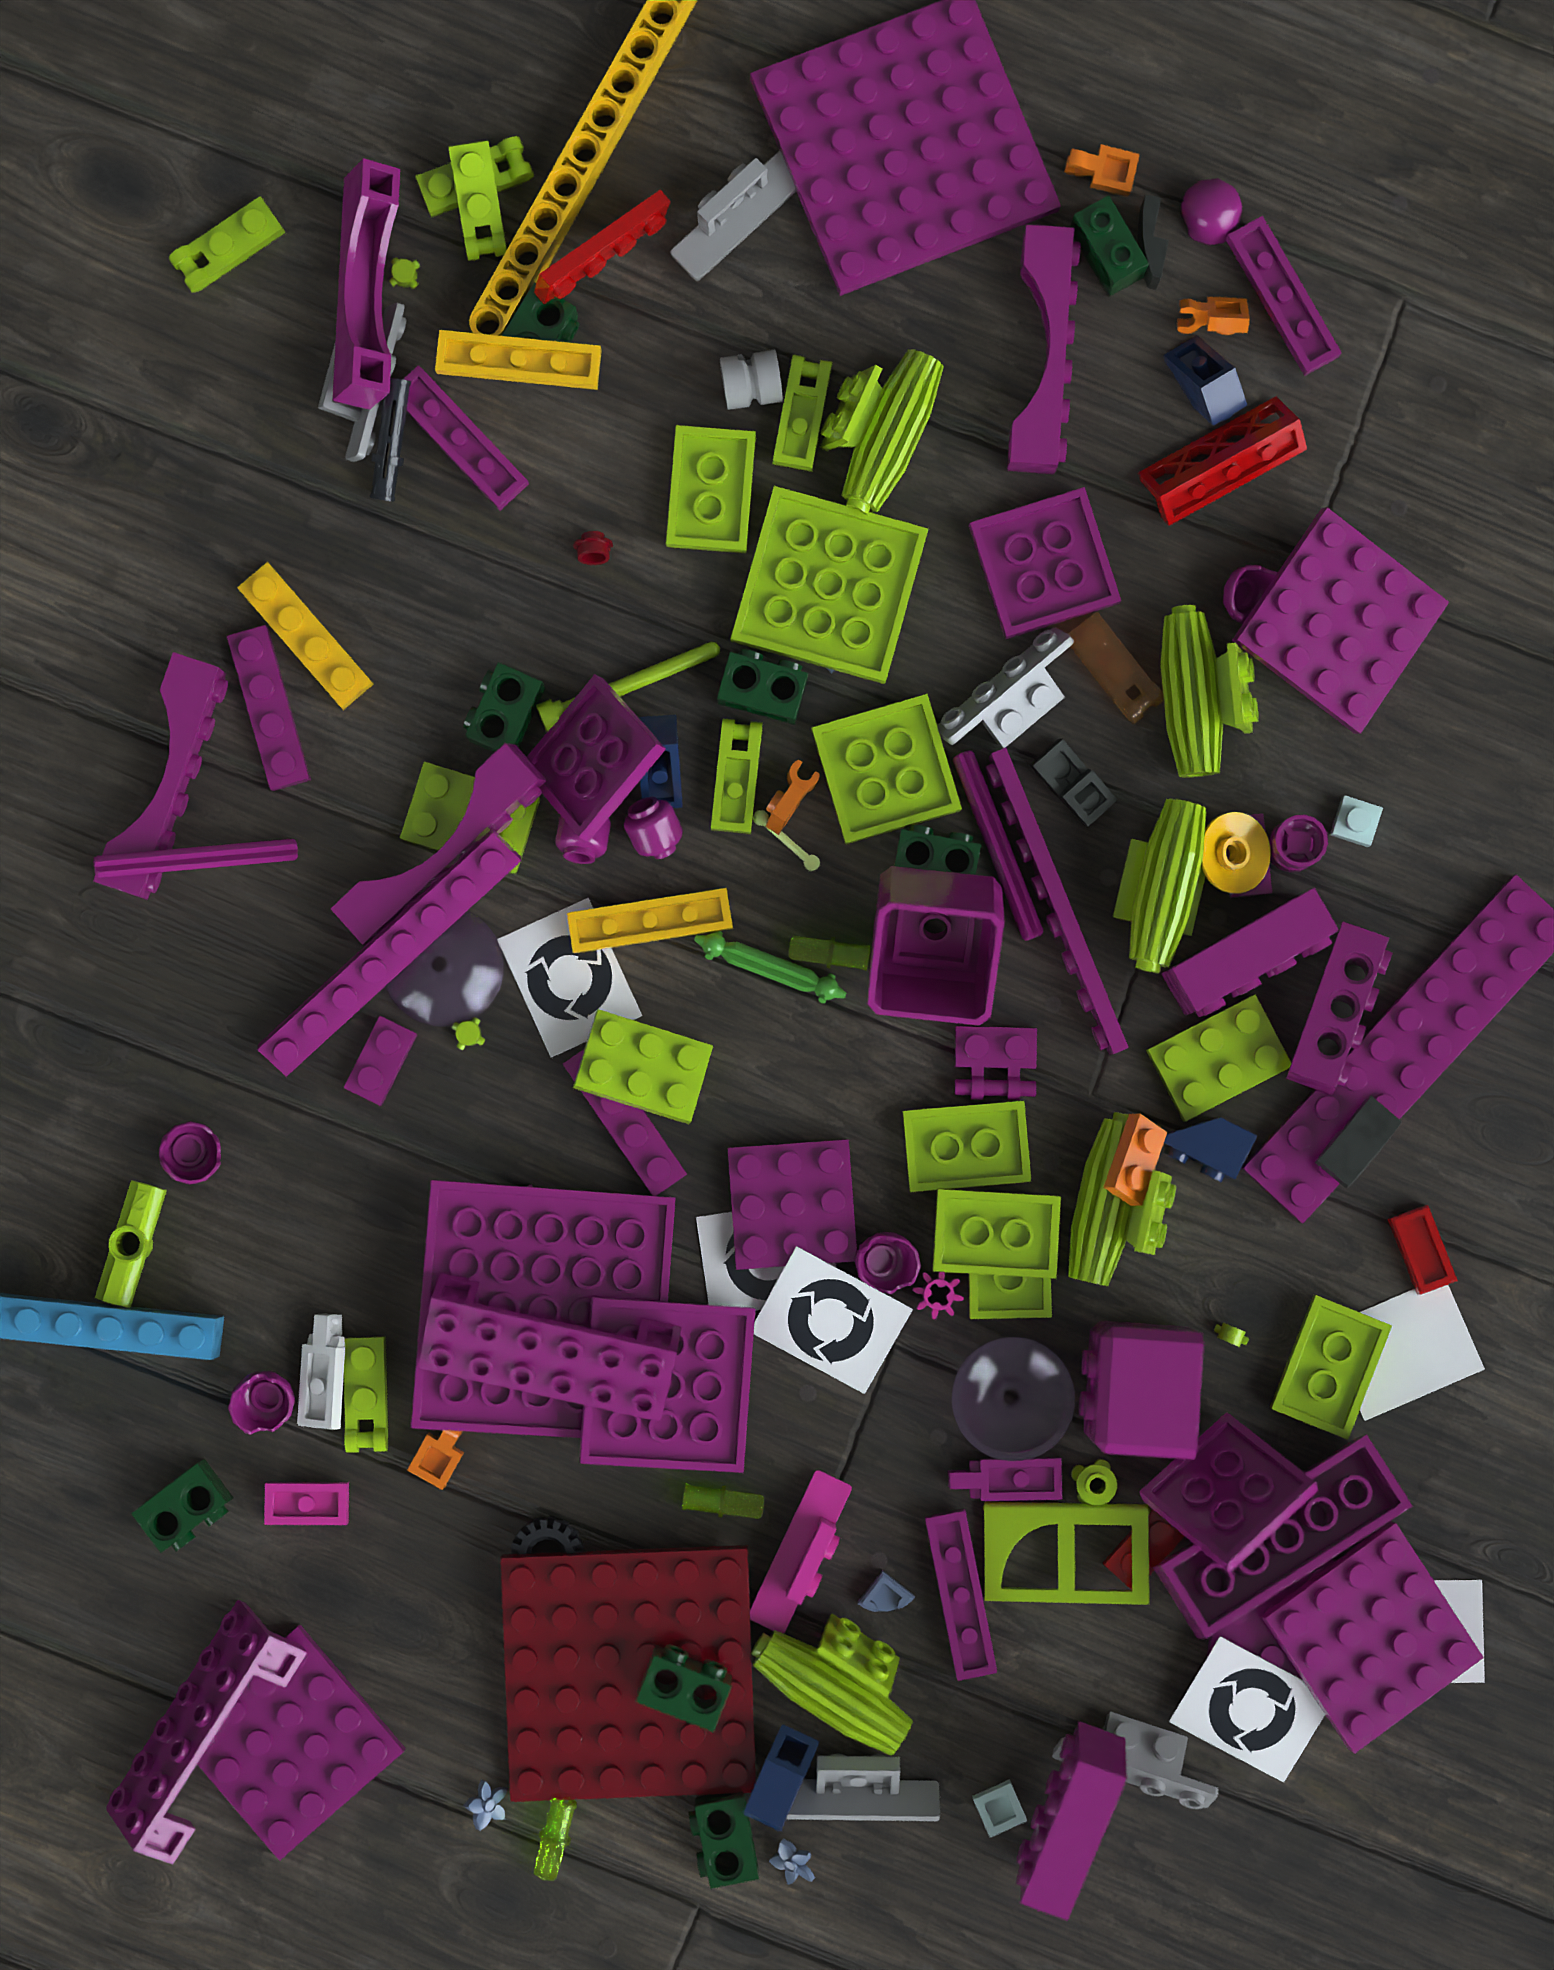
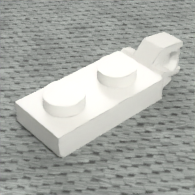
[297,1313,345,1430]

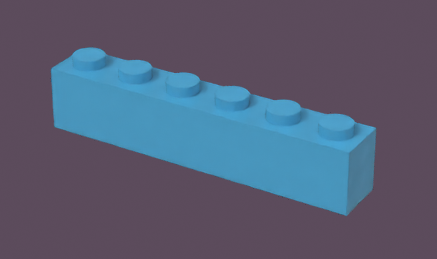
[0,1293,224,1360]

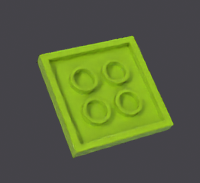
[811,694,962,845]

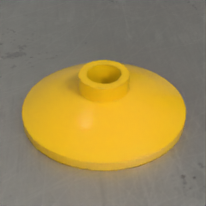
[1201,812,1271,894]

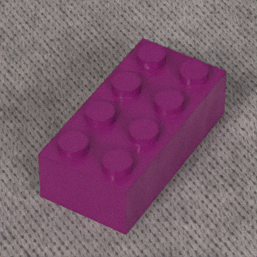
[1161,888,1339,1017]
[1016,1721,1127,1921]

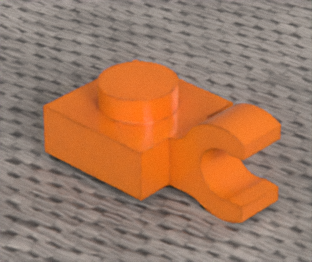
[1064,145,1140,197]
[1177,296,1250,335]
[765,760,820,835]
[407,1430,464,1490]

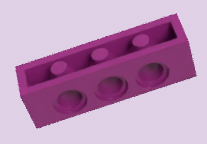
[1286,922,1393,1095]

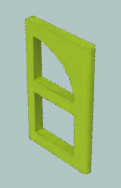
[983,1502,1150,1605]

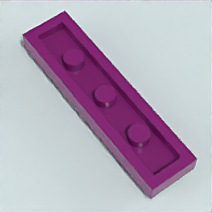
[1226,216,1342,376]
[403,365,529,511]
[227,625,311,791]
[563,1049,687,1196]
[925,1509,998,1681]

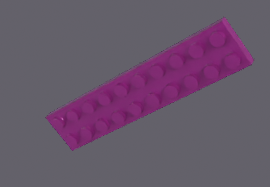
[1241,874,1554,1224]

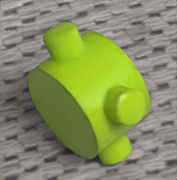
[389,258,420,289]
[452,1017,485,1050]
[1214,1323,1249,1347]

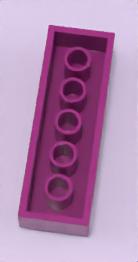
[1153,1435,1412,1639]

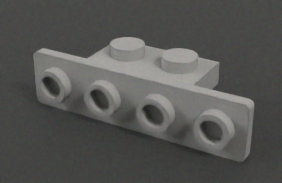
[671,151,796,281]
[318,303,406,462]
[937,627,1074,748]
[1052,1712,1219,1809]
[787,1754,940,1821]

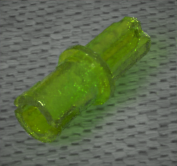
[789,936,870,971]
[682,1484,764,1519]
[534,1797,577,1881]

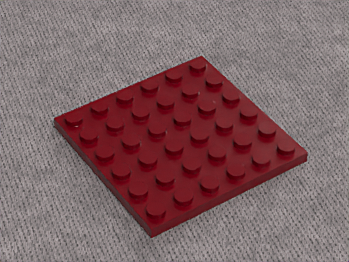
[501,1545,756,1802]

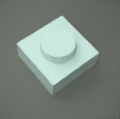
[1330,795,1383,847]
[972,1779,1027,1838]

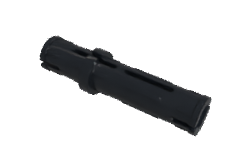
[369,378,411,502]

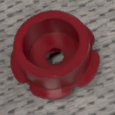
[573,531,613,565]

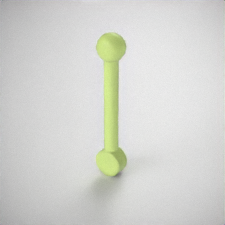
[753,810,820,871]

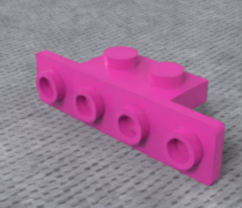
[750,1470,852,1634]

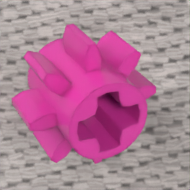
[912,1272,964,1319]

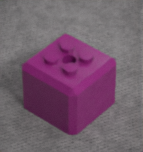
[867,866,1004,1025]
[1079,1320,1203,1459]

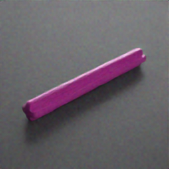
[953,750,1043,941]
[93,839,298,878]

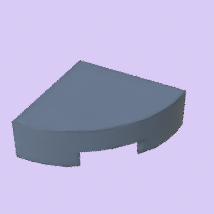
[858,1570,915,1612]

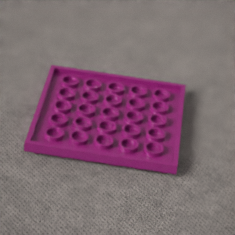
[750,0,1061,296]
[411,1180,676,1438]

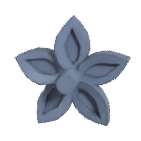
[463,1779,508,1831]
[769,1839,815,1885]

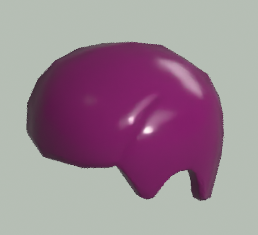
[1181,178,1242,245]
[1223,565,1278,624]
[159,1121,221,1185]
[855,1232,921,1294]
[228,1371,295,1435]

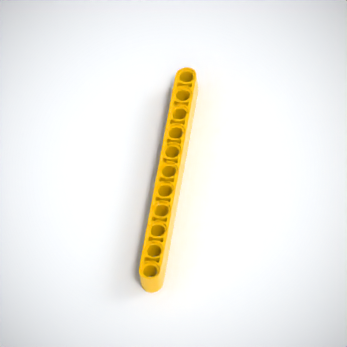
[469,0,697,336]

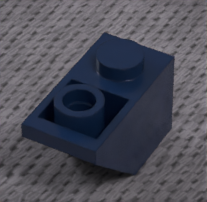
[1163,1117,1257,1183]
[743,1724,820,1832]

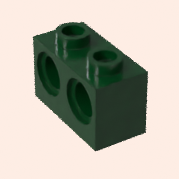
[1070,195,1149,297]
[502,282,580,385]
[717,649,808,725]
[463,662,545,753]
[894,825,981,875]
[131,1459,234,1553]
[636,1644,732,1732]
[689,1792,759,1889]

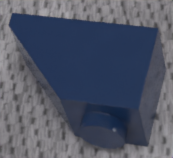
[1163,335,1248,426]
[638,714,683,808]

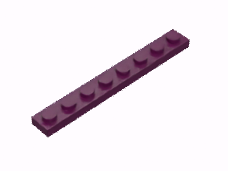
[985,748,1129,1055]
[257,828,521,1077]

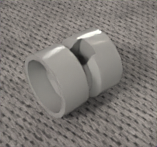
[720,349,783,410]

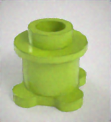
[1071,1459,1117,1506]

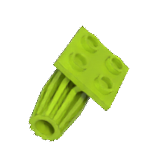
[820,349,944,515]
[1161,605,1259,778]
[1112,799,1206,973]
[1068,1112,1176,1286]
[751,1614,913,1756]

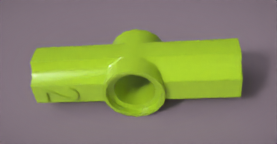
[95,1180,167,1308]

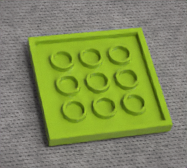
[731,486,929,684]

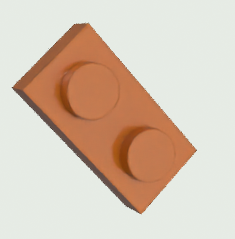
[1103,1114,1167,1206]

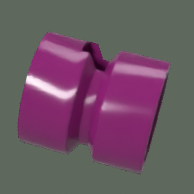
[1268,815,1328,872]

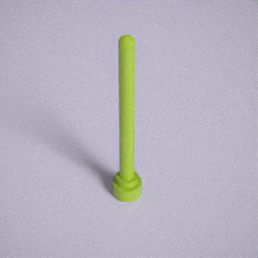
[536,642,720,732]

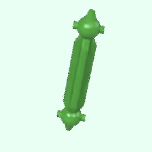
[694,931,846,1003]

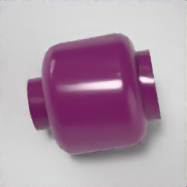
[624,796,683,859]
[555,815,611,864]

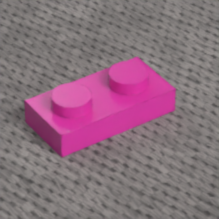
[264,1482,349,1525]

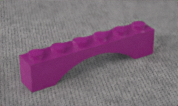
[332,158,400,410]
[1007,224,1080,474]
[93,652,228,900]
[331,743,547,945]

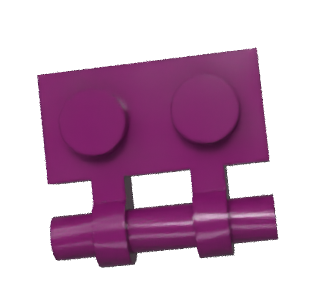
[954,1026,1037,1101]

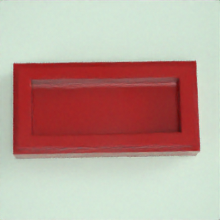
[1388,1205,1458,1295]

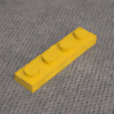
[435,330,602,390]
[237,562,374,710]
[567,888,733,954]

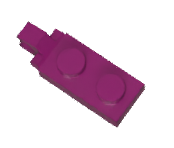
[948,1457,1062,1501]

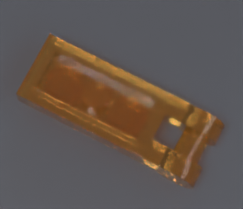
[1068,612,1164,724]

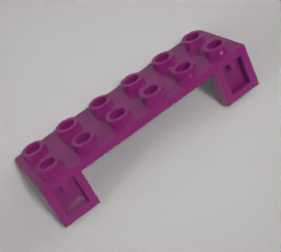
[419,1273,682,1421]
[106,1600,307,1864]

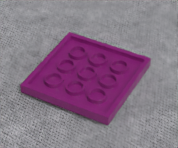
[1232,507,1449,734]
[579,1297,755,1473]
[1260,1521,1484,1754]
[197,1625,406,1861]

